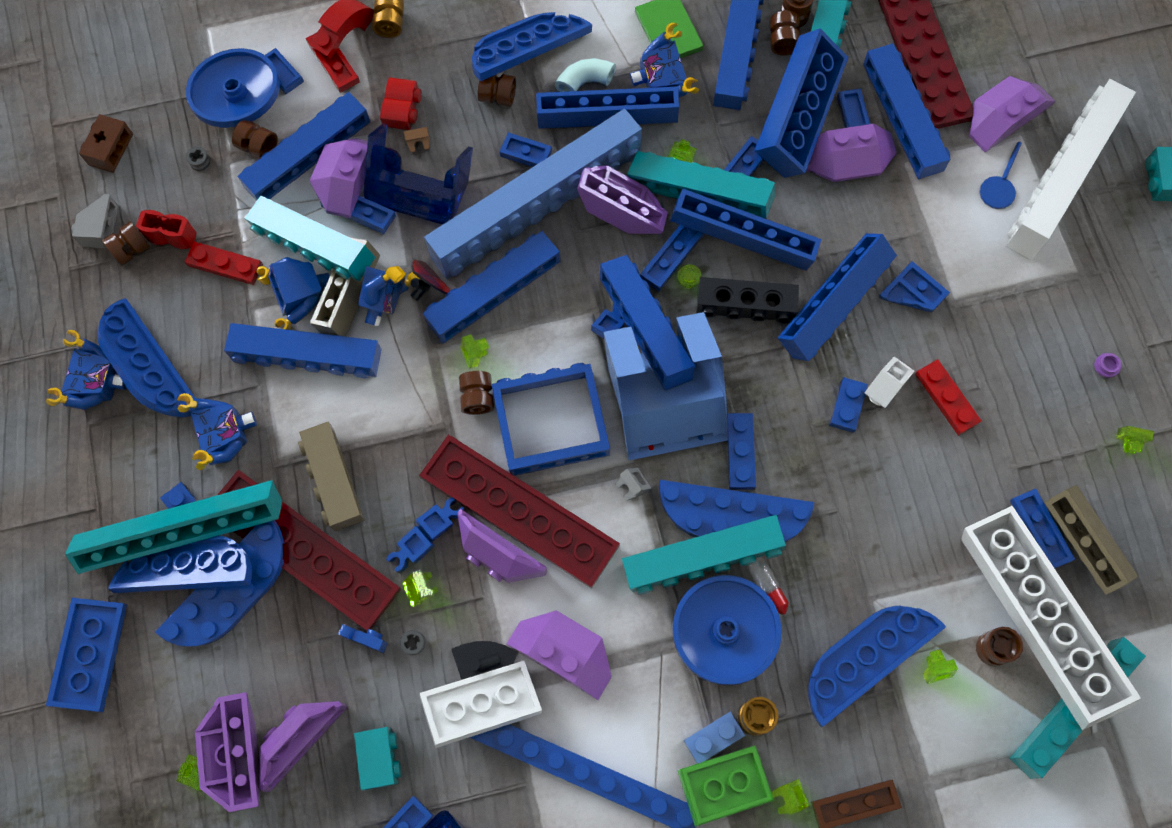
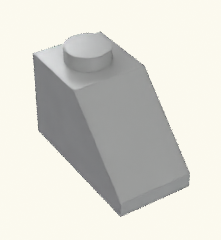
[71,194,119,248]

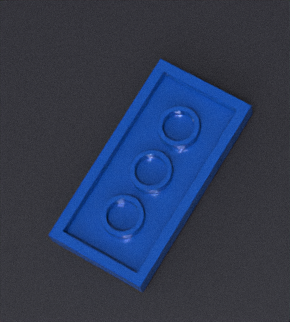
[46,598,127,712]

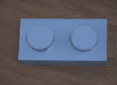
[683,711,745,764]

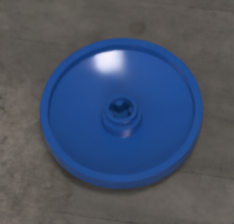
[186,48,280,128]
[672,575,782,685]

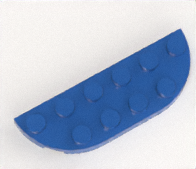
[472,12,592,81]
[97,298,195,417]
[659,480,814,543]
[155,520,284,646]
[108,535,252,593]
[808,605,946,727]

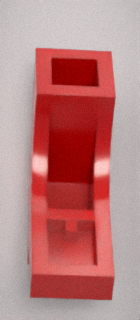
[310,0,374,59]

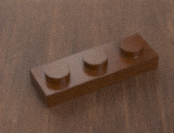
[811,780,902,828]

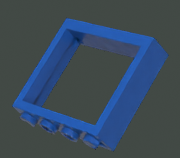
[492,363,610,476]

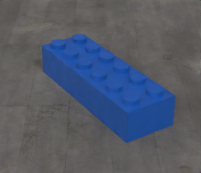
[754,28,849,178]

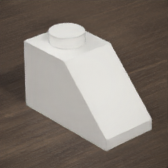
[865,357,914,408]

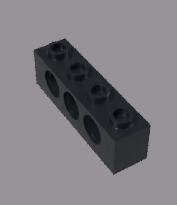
[696,277,799,324]

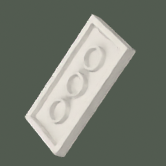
[420,661,542,748]

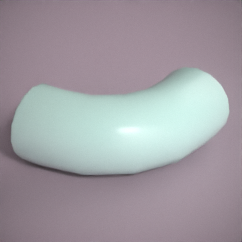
[555,58,616,92]

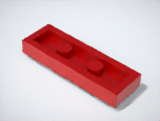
[305,32,360,93]
[185,241,263,285]
[915,359,982,436]

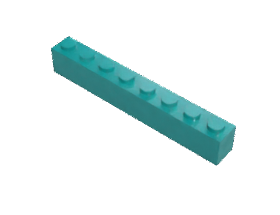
[65,480,282,574]

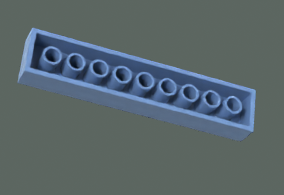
[424,108,642,279]

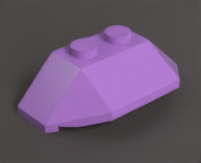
[969,76,1055,152]
[806,124,897,182]
[310,138,379,218]
[577,165,668,234]
[458,509,548,583]
[506,610,612,700]
[195,692,260,812]
[259,701,348,792]

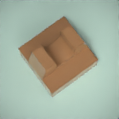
[403,127,430,152]

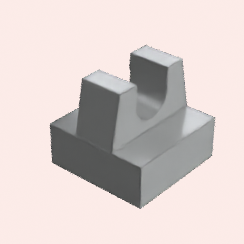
[615,468,652,501]

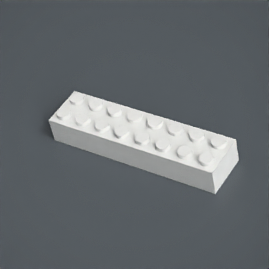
[1006,79,1136,260]
[961,506,1141,731]

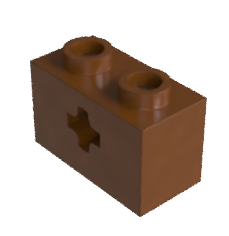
[79,114,133,173]

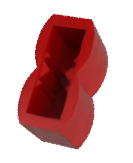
[380,77,422,130]
[136,210,197,249]

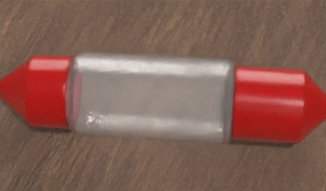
[744,556,789,615]

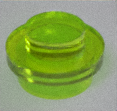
[677,264,702,288]

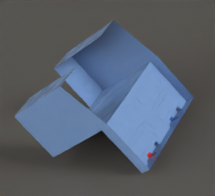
[604,312,728,460]

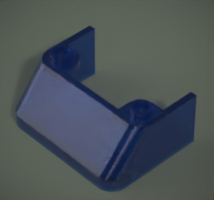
[363,124,473,224]

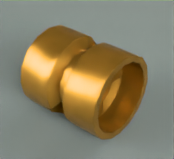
[372,0,404,38]
[738,697,779,736]

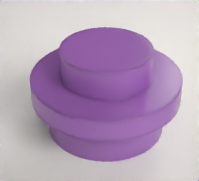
[1094,353,1121,378]

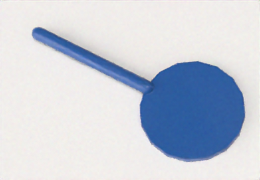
[979,142,1022,209]

